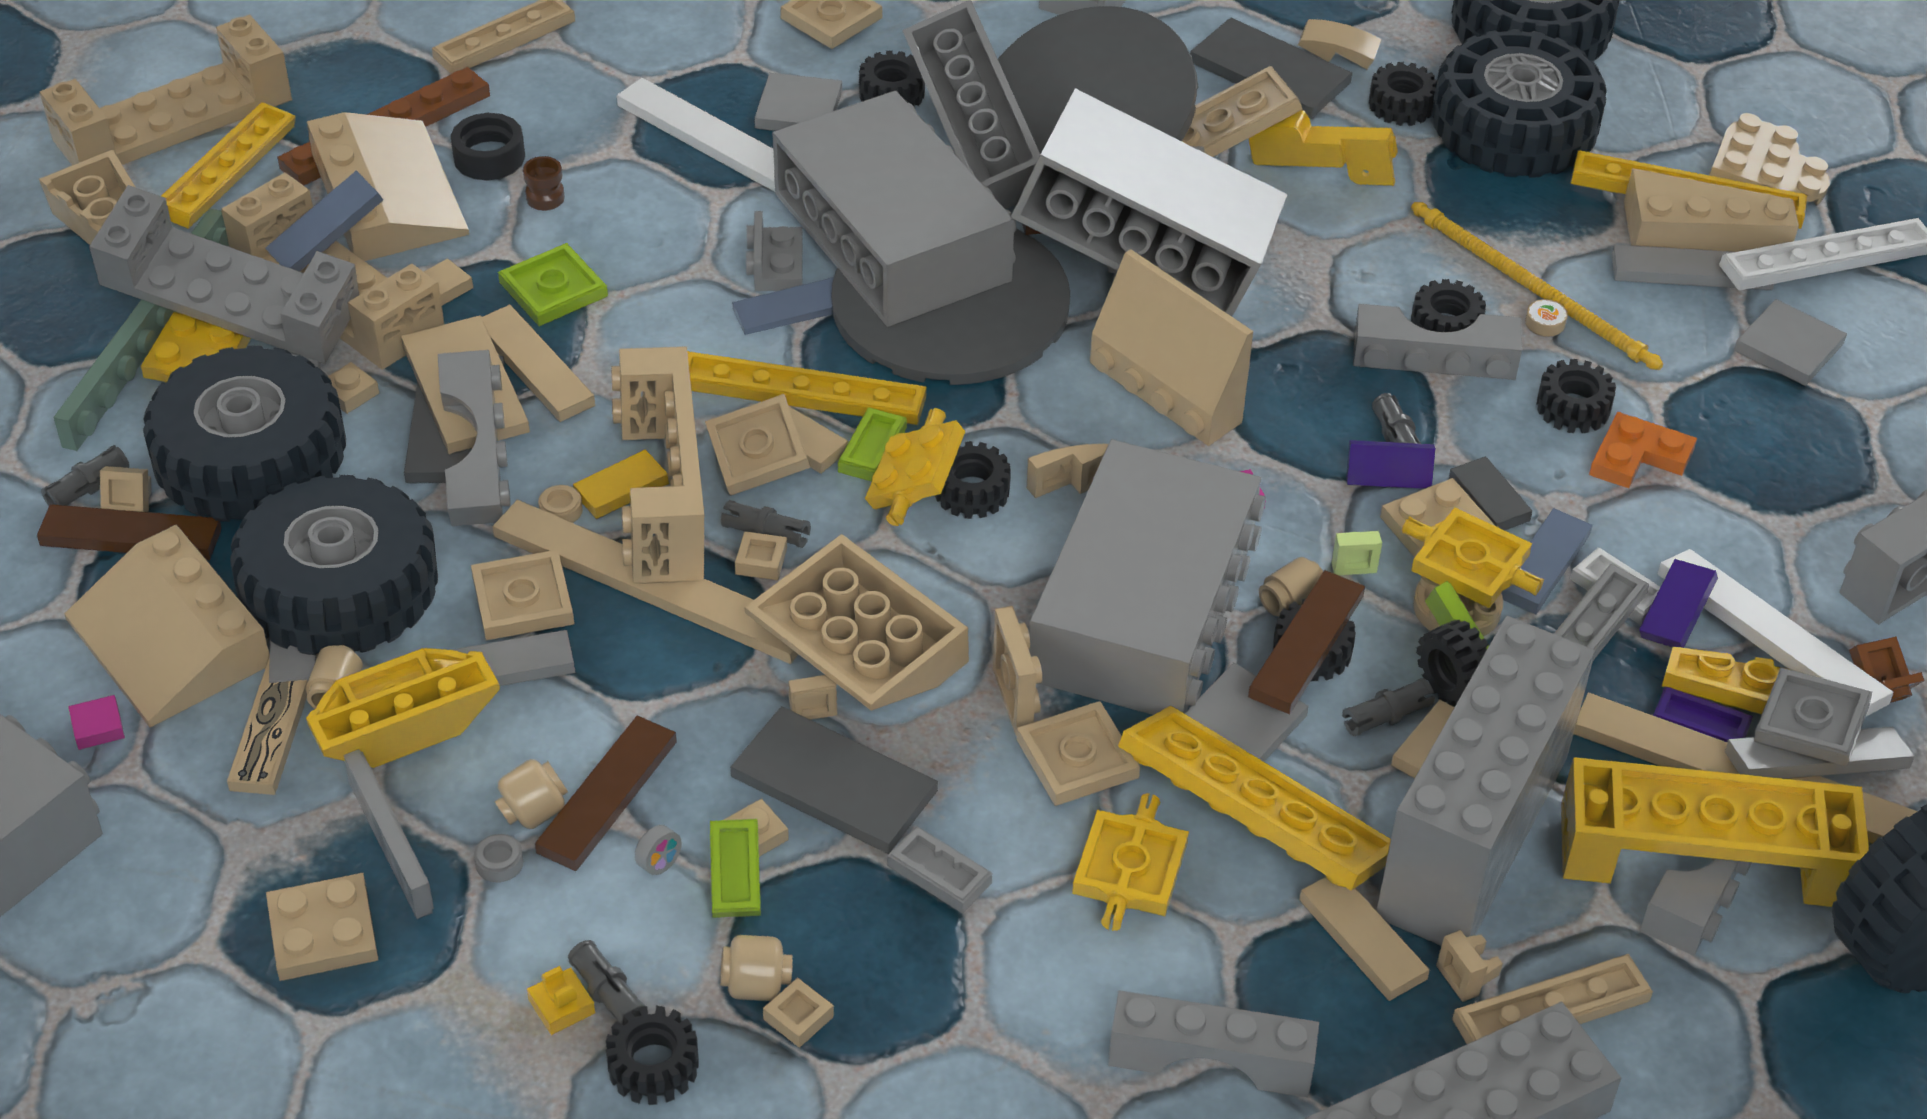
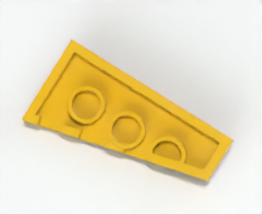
[1662,647,1790,714]

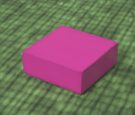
[68,695,125,750]

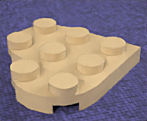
[1709,113,1830,205]

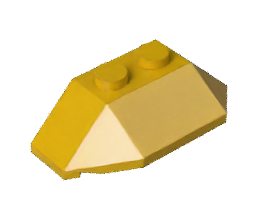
[306,648,500,768]

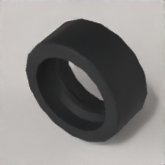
[450,112,525,180]

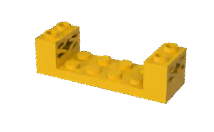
[1561,757,1869,907]

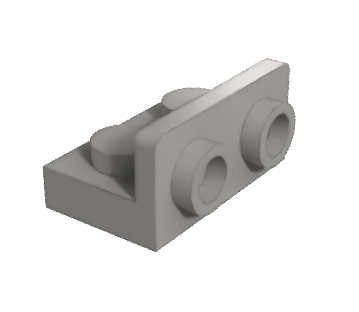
[746,211,803,291]

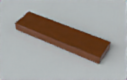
[37,504,222,560]
[1248,570,1365,715]
[535,715,677,871]

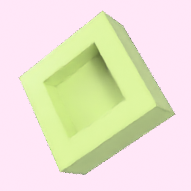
[1331,531,1382,575]

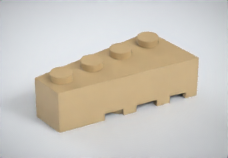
[39,149,136,245]
[1624,168,1799,252]

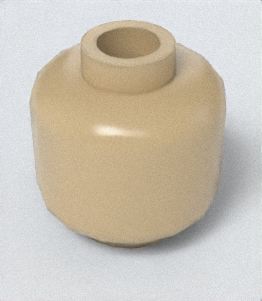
[495,759,568,829]
[720,935,793,1001]

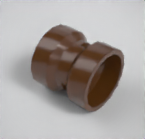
[523,156,565,211]

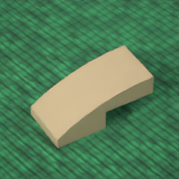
[1298,19,1381,70]
[1027,444,1109,498]

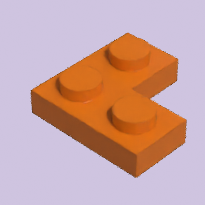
[1589,411,1697,489]

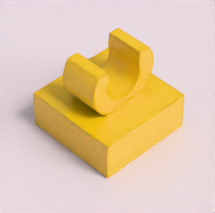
[527,966,595,1035]

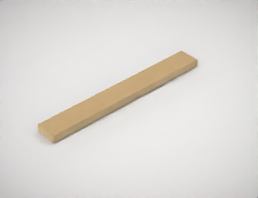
[492,500,798,664]
[1574,692,1918,844]

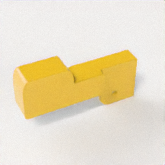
[1248,110,1398,186]

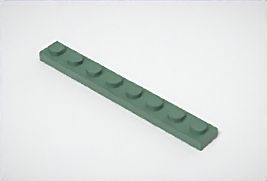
[53,208,229,451]

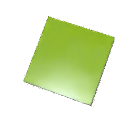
[498,243,608,326]

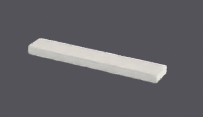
[617,78,775,192]
[1719,218,1927,291]
[1658,549,1894,717]

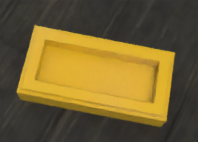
[573,449,669,519]

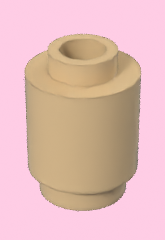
[1259,557,1323,616]
[306,645,363,709]

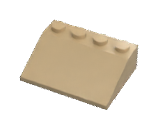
[307,112,469,261]
[1090,249,1253,446]
[64,524,270,728]
[744,534,969,711]

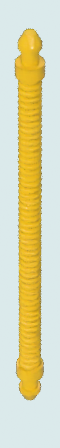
[1411,202,1664,370]

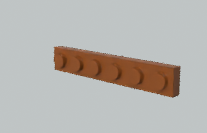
[277,67,490,185]

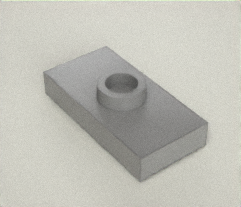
[887,826,992,913]

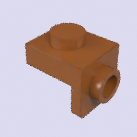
[1849,636,1925,703]

